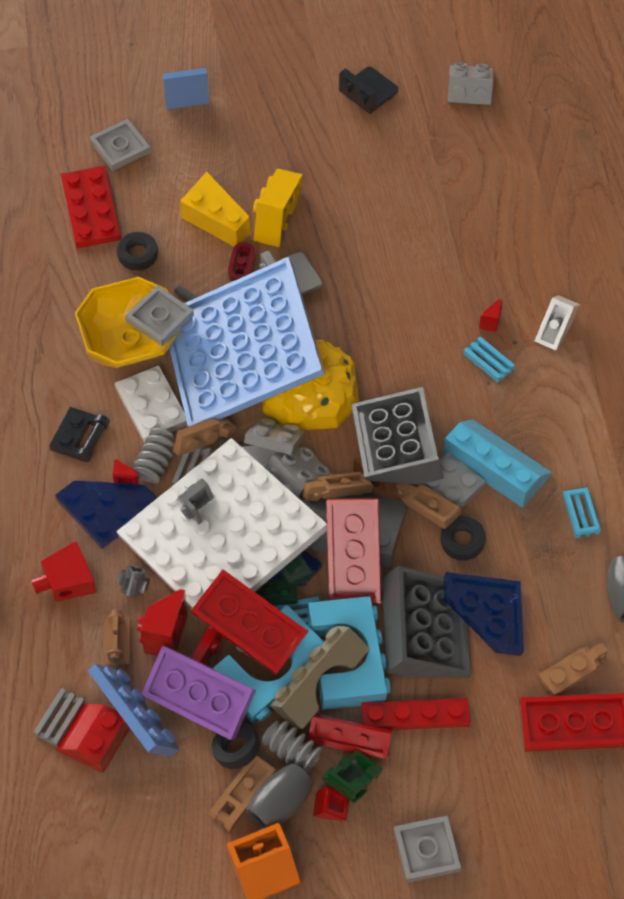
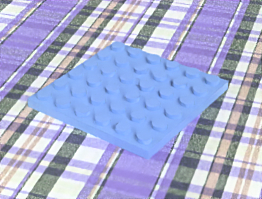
[169,257,325,427]

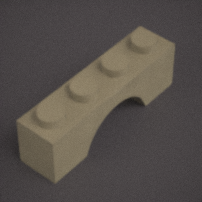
[270,626,370,729]

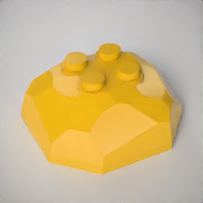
[75,277,181,368]

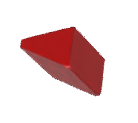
[479,299,503,332]
[112,459,140,488]
[313,786,349,821]

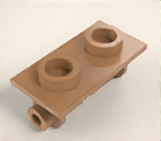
[103,610,130,666]

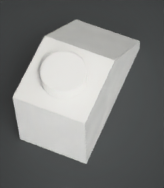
[535,295,580,350]

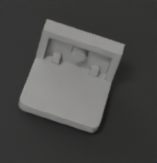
[447,62,493,105]
[259,251,322,295]
[265,447,332,501]

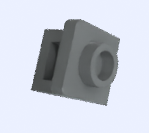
[178,478,214,525]

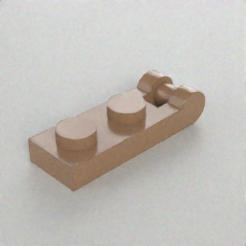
[208,756,276,832]

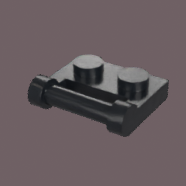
[49,407,110,462]

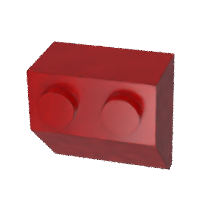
[137,589,188,656]
[56,704,130,773]

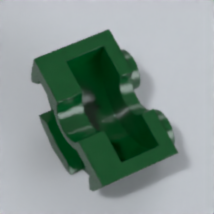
[322,750,383,803]

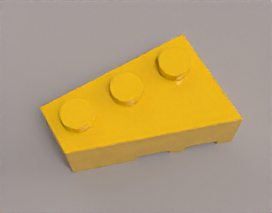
[253,168,303,247]
[180,172,250,247]

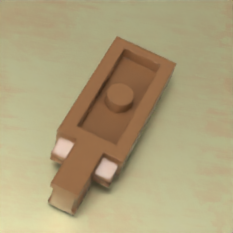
[173,418,237,456]
[303,472,373,501]
[396,483,461,529]
[538,642,608,696]

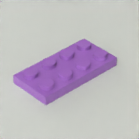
[141,645,256,740]

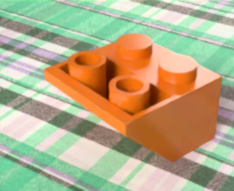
[227,823,301,899]

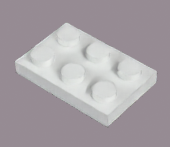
[115,365,188,443]

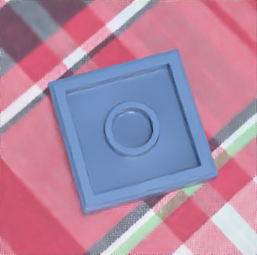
[162,68,209,110]

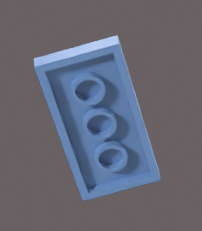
[88,664,180,757]

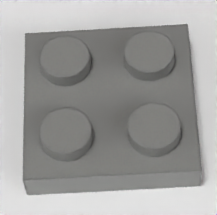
[89,119,151,171]
[125,285,194,346]
[244,418,305,455]
[415,452,486,509]
[393,815,461,883]

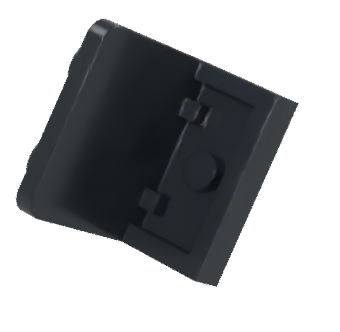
[339,66,399,114]

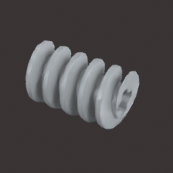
[132,428,175,484]
[262,720,323,774]

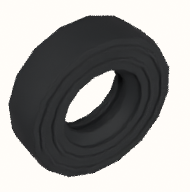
[117,232,158,271]
[440,516,486,561]
[211,722,260,769]

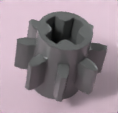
[116,566,150,597]

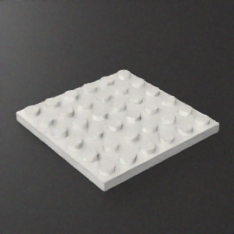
[116,438,327,628]

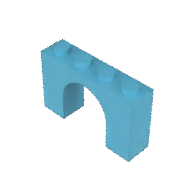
[307,596,390,710]
[213,605,324,725]

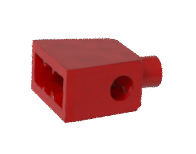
[31,541,96,602]

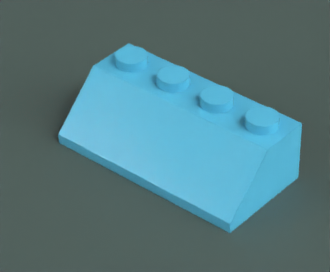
[443,419,552,508]

